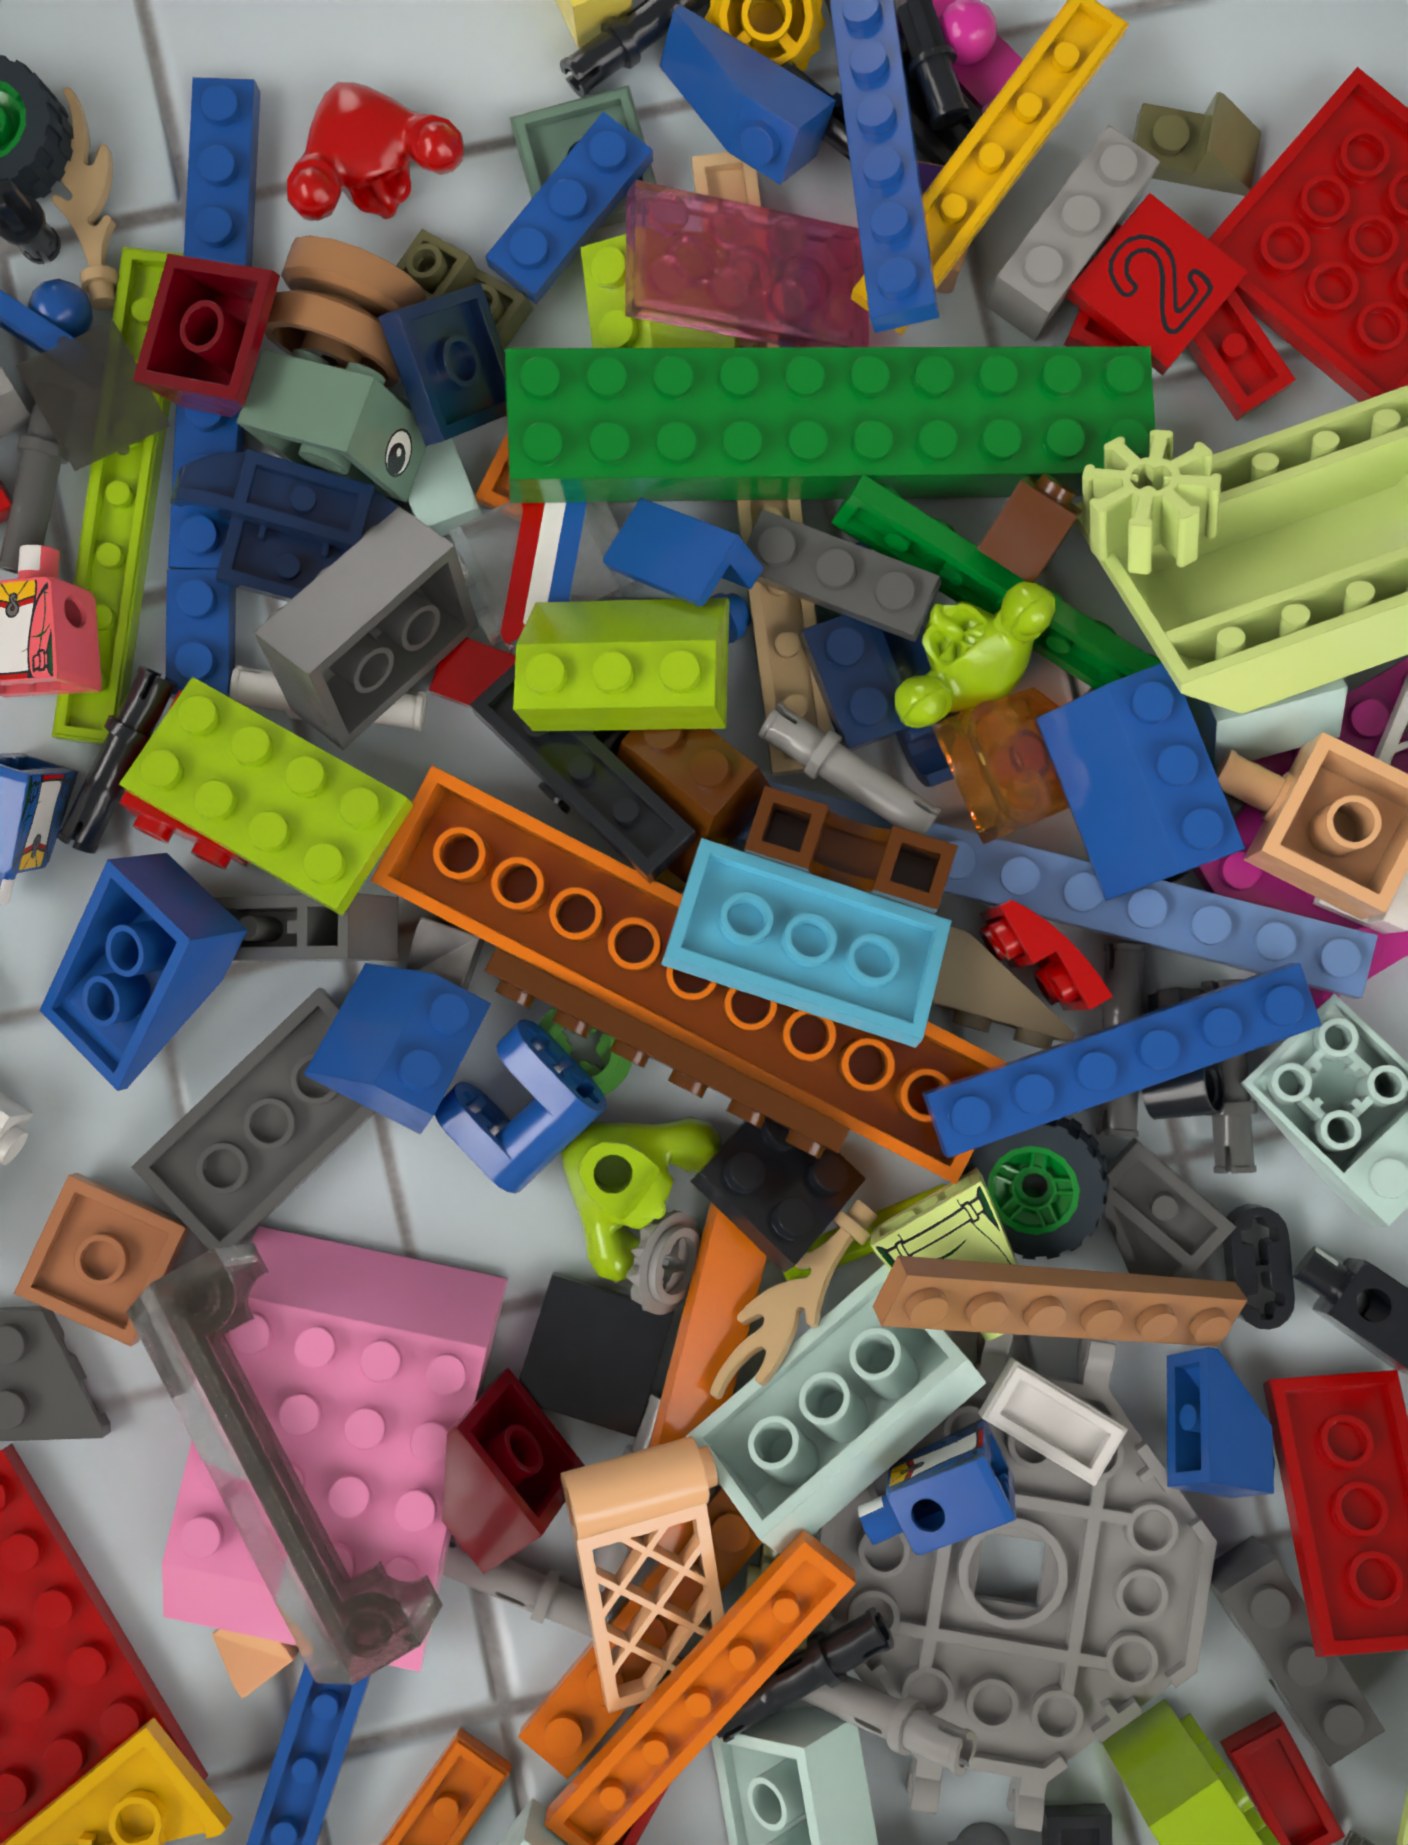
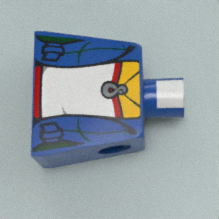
[0,753,78,904]
[858,1419,1016,1555]

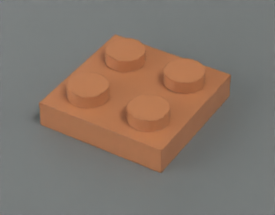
[14,1173,190,1347]

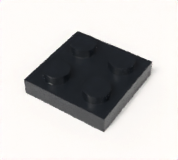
[690,1118,866,1273]

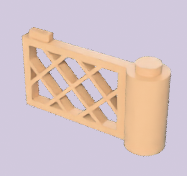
[561,1436,724,1713]

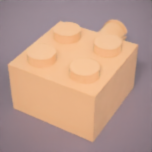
[1216,732,1408,920]

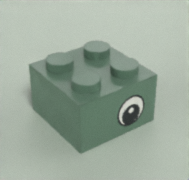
[236,349,427,502]

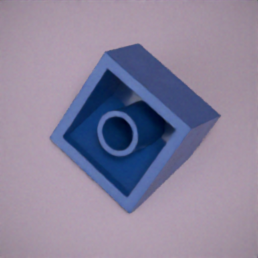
[304,963,491,1135]

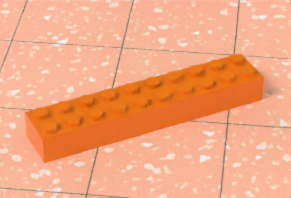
[371,765,1007,1185]

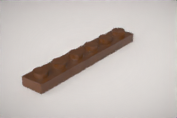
[484,947,850,1159]

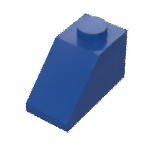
[1167,1347,1275,1498]

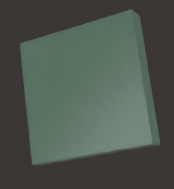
[510,85,662,229]

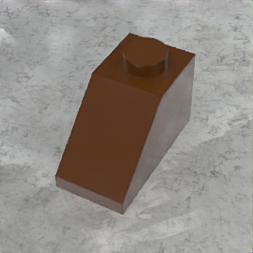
[977,473,1083,583]

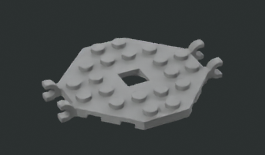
[817,1332,1217,1832]

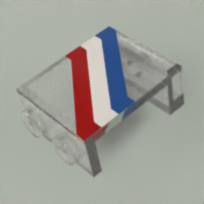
[449,501,645,656]

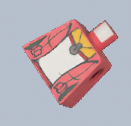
[0,545,102,698]

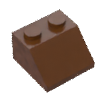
[616,729,772,884]

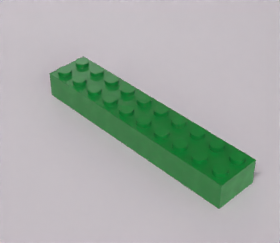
[505,346,1156,503]

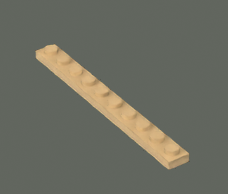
[691,152,831,776]

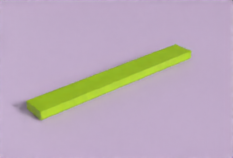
[52,246,184,745]

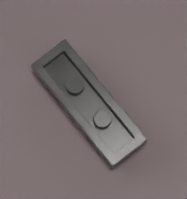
[746,509,941,642]

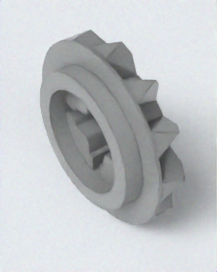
[626,1210,701,1315]

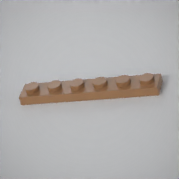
[873,1256,1248,1347]

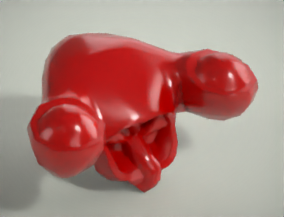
[287,82,465,221]

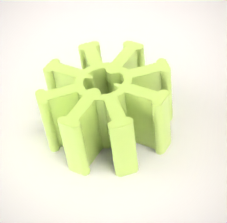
[1082,430,1221,574]

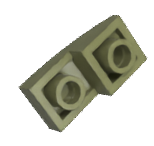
[396,229,533,350]

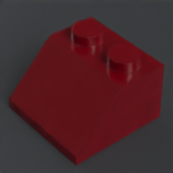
[133,253,280,417]
[442,1367,585,1574]

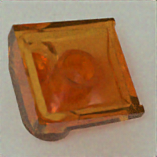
[932,687,1069,845]

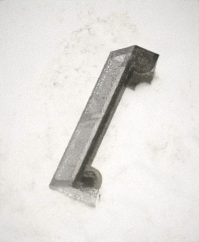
[126,1243,443,1684]

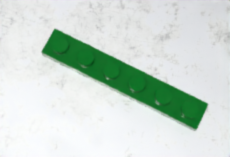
[831,474,1162,689]

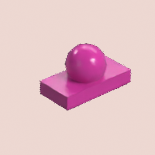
[898,0,1023,113]

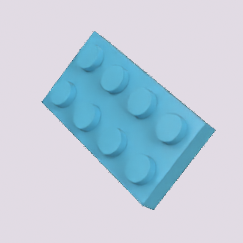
[661,838,952,1048]

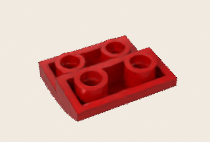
[979,899,1113,1011]

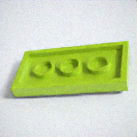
[119,677,413,916]

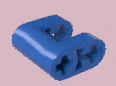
[435,1019,607,1194]

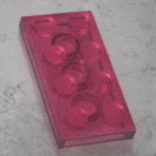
[625,180,869,347]

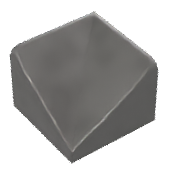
[406,916,485,990]

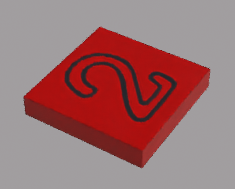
[1065,193,1248,376]

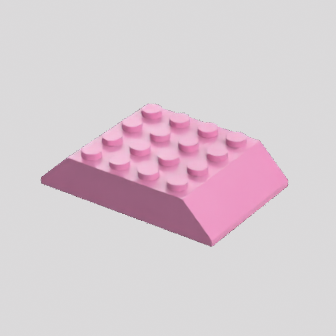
[162,1226,508,1672]

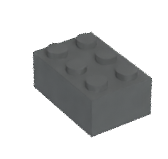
[253,506,479,750]

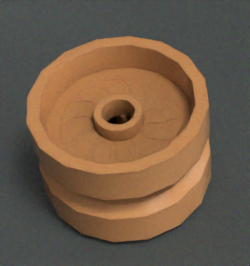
[265,235,427,388]

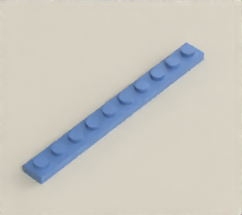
[735,780,1378,999]

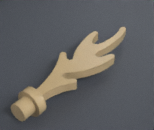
[51,87,119,310]
[710,1200,878,1399]

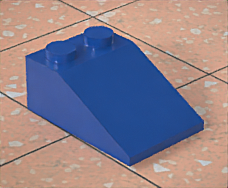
[39,852,248,1091]

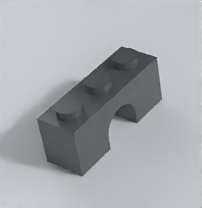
[1210,1535,1385,1767]

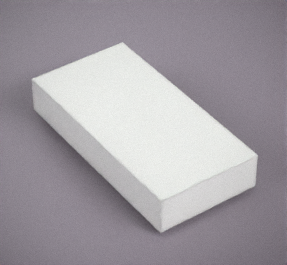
[978,1357,1128,1486]

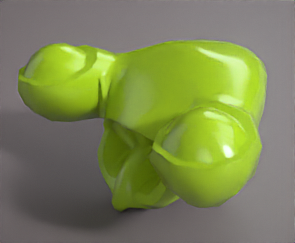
[895,581,1056,728]
[561,1116,722,1282]

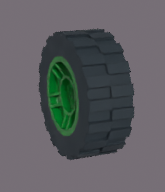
[0,55,74,200]
[962,1117,1109,1260]

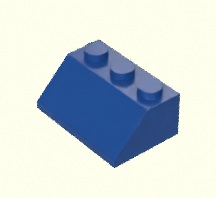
[1035,663,1245,901]

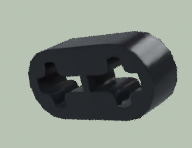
[1223,1204,1295,1330]

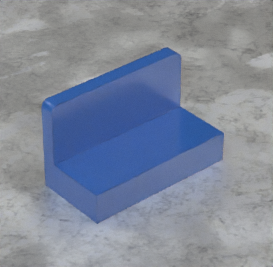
[603,497,764,607]

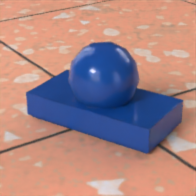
[0,278,106,389]

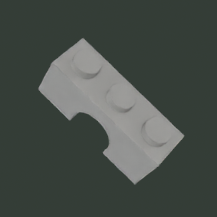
[985,125,1161,341]

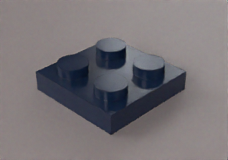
[378,283,507,446]

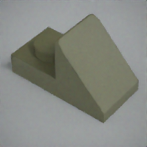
[1132,92,1261,196]

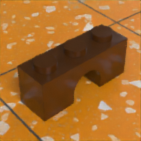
[744,786,958,915]

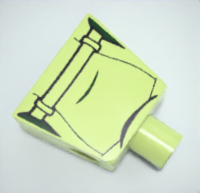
[871,1168,1018,1340]

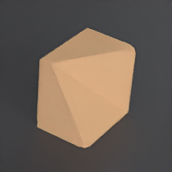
[212,1629,302,1699]

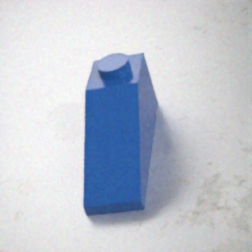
[659,4,836,185]

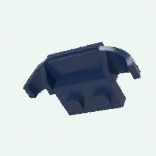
[170,448,398,602]
[799,542,961,787]

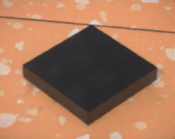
[519,1272,675,1437]

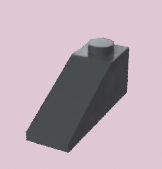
[214,893,399,962]

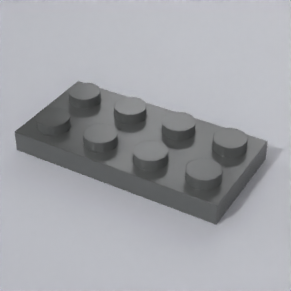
[131,988,376,1260]

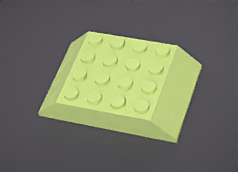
[1074,385,1408,714]

